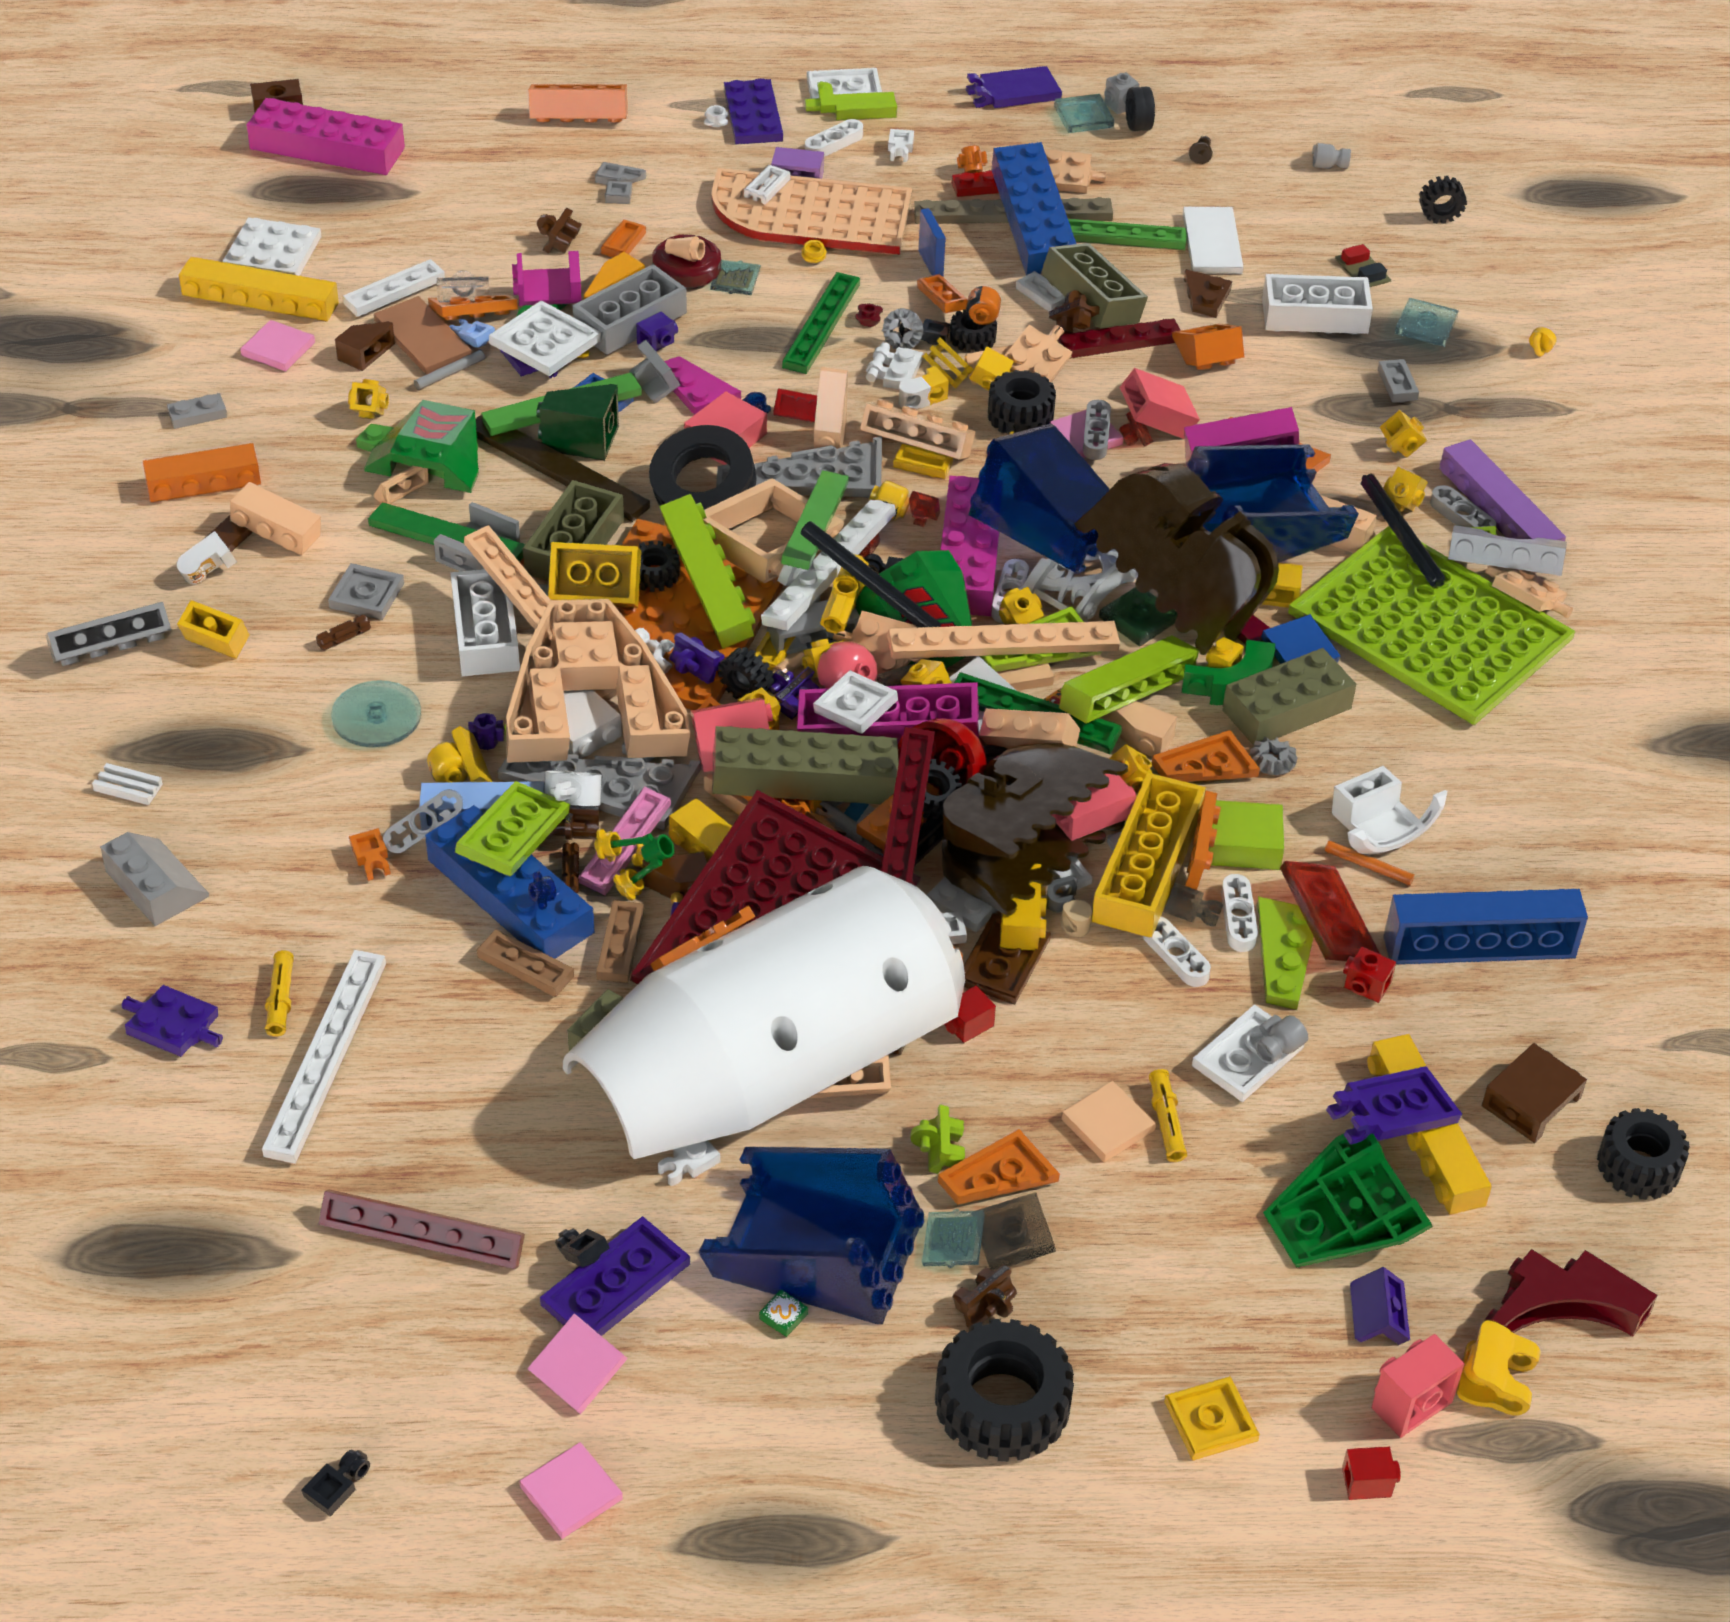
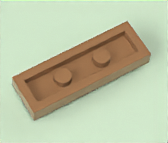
[596,900,644,983]
[477,929,574,997]

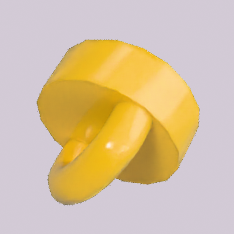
[1529,327,1557,357]

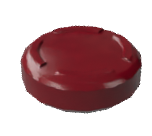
[652,234,721,289]

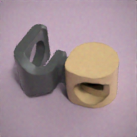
[1046,876,1092,937]

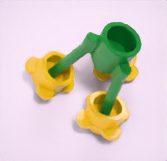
[595,829,674,901]

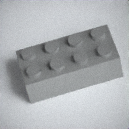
[572,264,687,355]

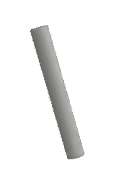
[414,350,485,390]

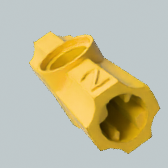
[820,554,869,634]

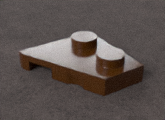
[1184,269,1232,318]

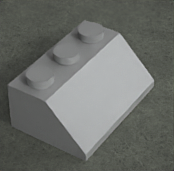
[100,832,209,926]

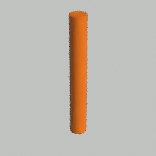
[1325,840,1415,886]

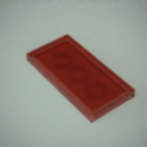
[1280,861,1380,961]

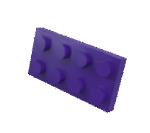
[724,78,783,145]
[540,1216,690,1336]

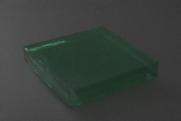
[1099,587,1178,647]

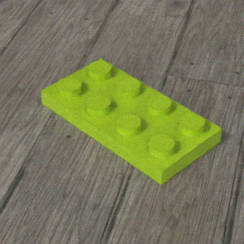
[455,781,570,877]

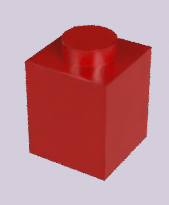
[944,986,996,1044]
[1342,1446,1401,1500]

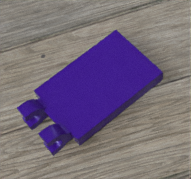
[966,66,1062,108]
[1326,1066,1462,1145]

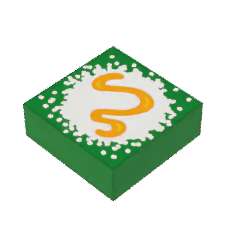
[759,1290,808,1337]

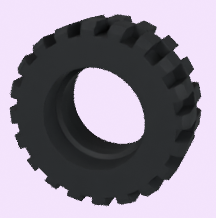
[935,1319,1074,1462]

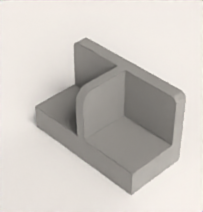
[629,340,680,403]

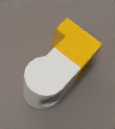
[899,366,949,409]

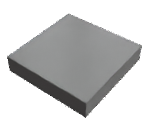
[328,563,404,620]

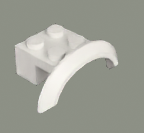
[1332,766,1448,855]

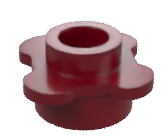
[855,303,883,327]

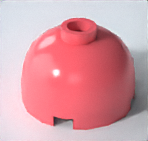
[817,642,877,688]

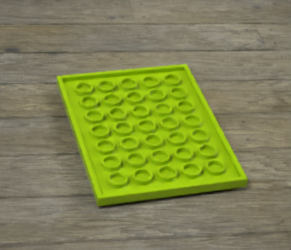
[1288,526,1575,725]

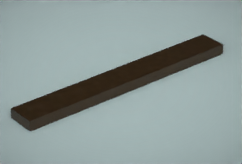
[475,415,650,522]

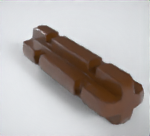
[316,614,371,650]
[562,842,579,893]

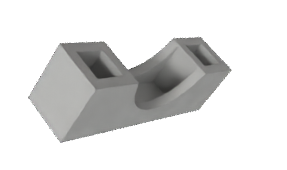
[1448,525,1567,576]

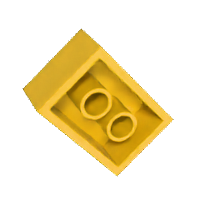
[548,542,641,608]

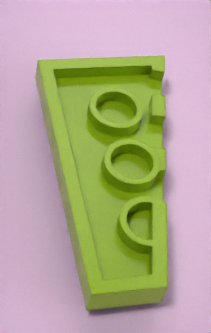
[979,606,1102,672]
[1257,896,1320,1010]

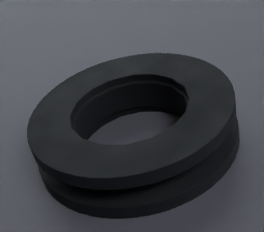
[649,425,757,510]

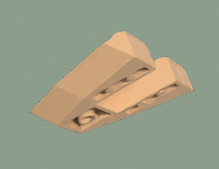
[506,599,690,763]

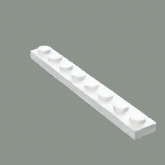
[761,500,896,631]
[262,950,386,1164]

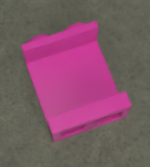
[512,251,582,306]

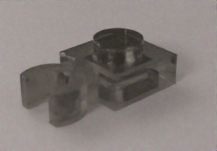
[1164,882,1223,926]

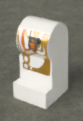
[177,531,237,585]

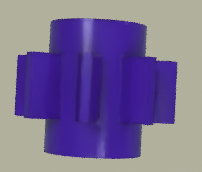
[468,713,504,750]

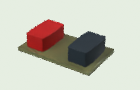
[1335,244,1391,287]

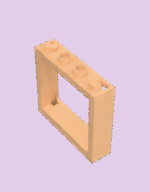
[703,478,844,583]

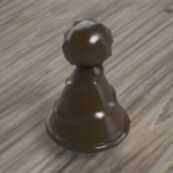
[1189,136,1213,164]

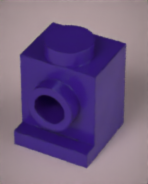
[636,312,678,352]

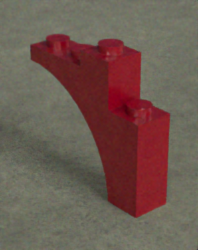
[1484,1249,1658,1337]

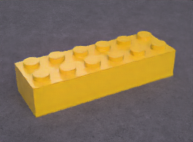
[1092,772,1206,937]

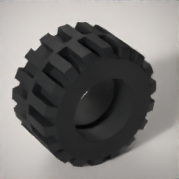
[987,370,1056,437]
[1597,1108,1690,1200]

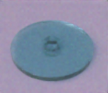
[331,680,421,747]

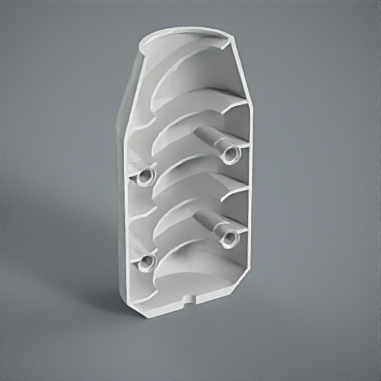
[563,866,965,1159]

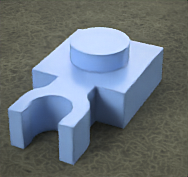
[449,318,495,348]

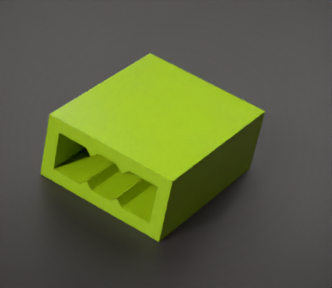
[1208,800,1284,870]

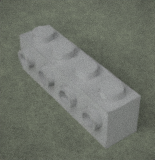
[45,602,171,666]

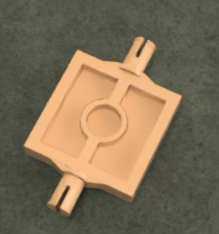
[1044,149,1107,194]
[1004,325,1072,382]
[1485,565,1573,618]
[833,611,929,682]

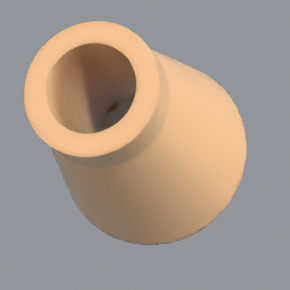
[665,236,705,262]

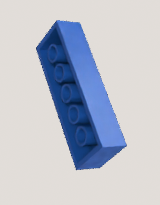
[991,142,1076,276]
[425,805,595,959]
[1383,889,1588,964]

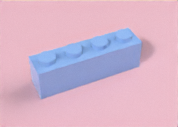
[419,781,544,830]

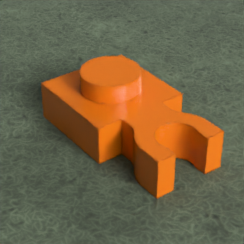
[349,828,391,881]

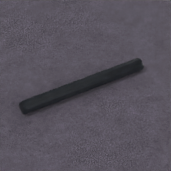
[1360,473,1445,588]
[800,521,941,628]

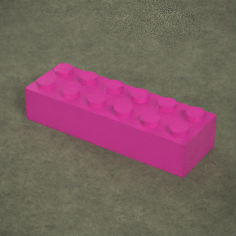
[246,98,405,175]
[940,475,1004,617]
[797,682,979,745]

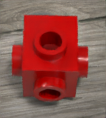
[1343,947,1397,1003]

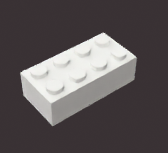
[1262,274,1373,334]
[450,569,520,677]

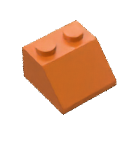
[1172,323,1245,370]

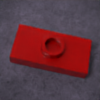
[773,388,818,423]

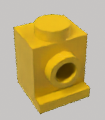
[1206,637,1244,668]

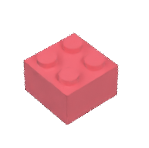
[1371,1334,1465,1438]

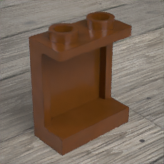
[1481,1043,1587,1143]

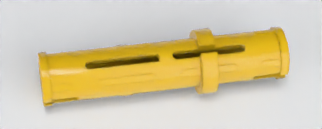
[265,950,294,1037]
[1149,1069,1187,1162]

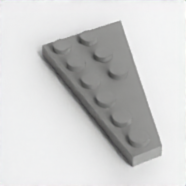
[716,436,882,498]
[498,754,701,830]

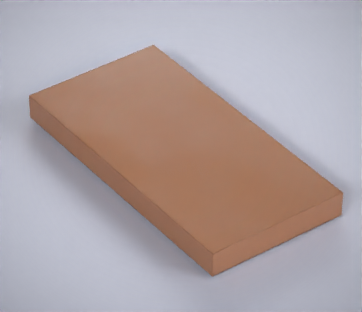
[373,296,472,375]

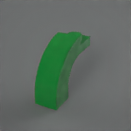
[1181,640,1275,705]

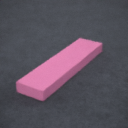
[578,786,671,896]

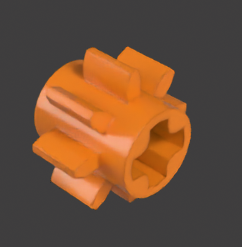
[957,145,988,173]

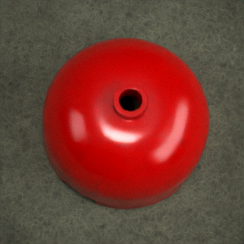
[897,718,986,796]

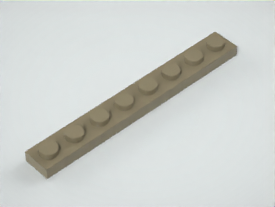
[914,197,1113,224]

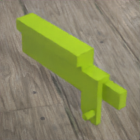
[805,81,897,121]

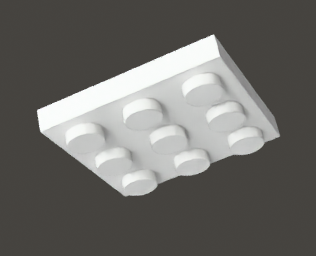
[222,217,321,276]
[489,301,601,376]

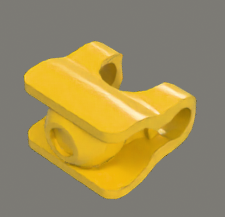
[1456,1320,1540,1416]

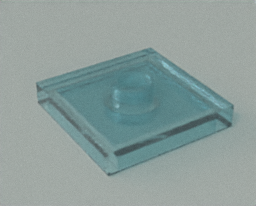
[1054,93,1114,133]
[1395,298,1459,347]

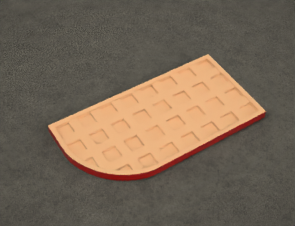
[712,168,913,255]

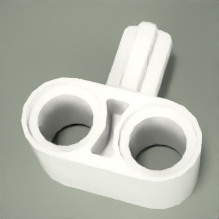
[544,770,602,806]

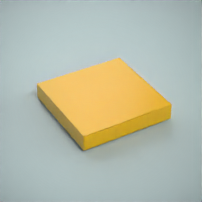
[1164,1376,1260,1461]

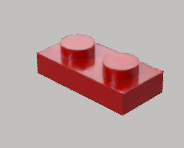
[951,170,999,197]

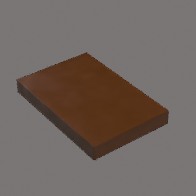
[964,913,1051,1005]

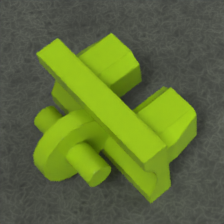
[910,1105,965,1174]

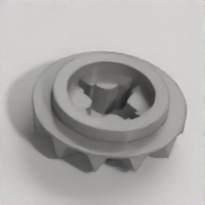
[882,308,923,349]
[1249,737,1297,775]

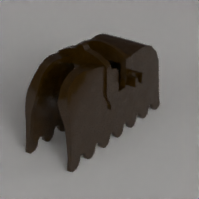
[1074,463,1279,655]
[942,743,1128,916]

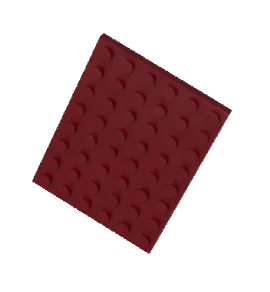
[630,790,921,985]

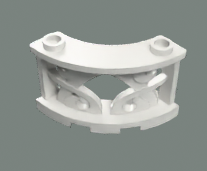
[1022,529,1138,622]

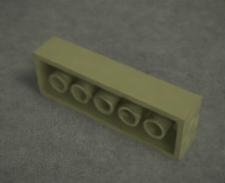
[712,726,899,804]

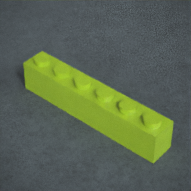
[659,494,756,649]
[1059,635,1199,724]

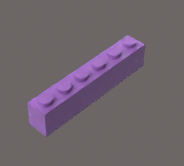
[1439,439,1566,541]

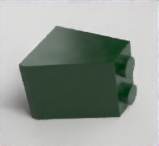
[536,384,619,461]

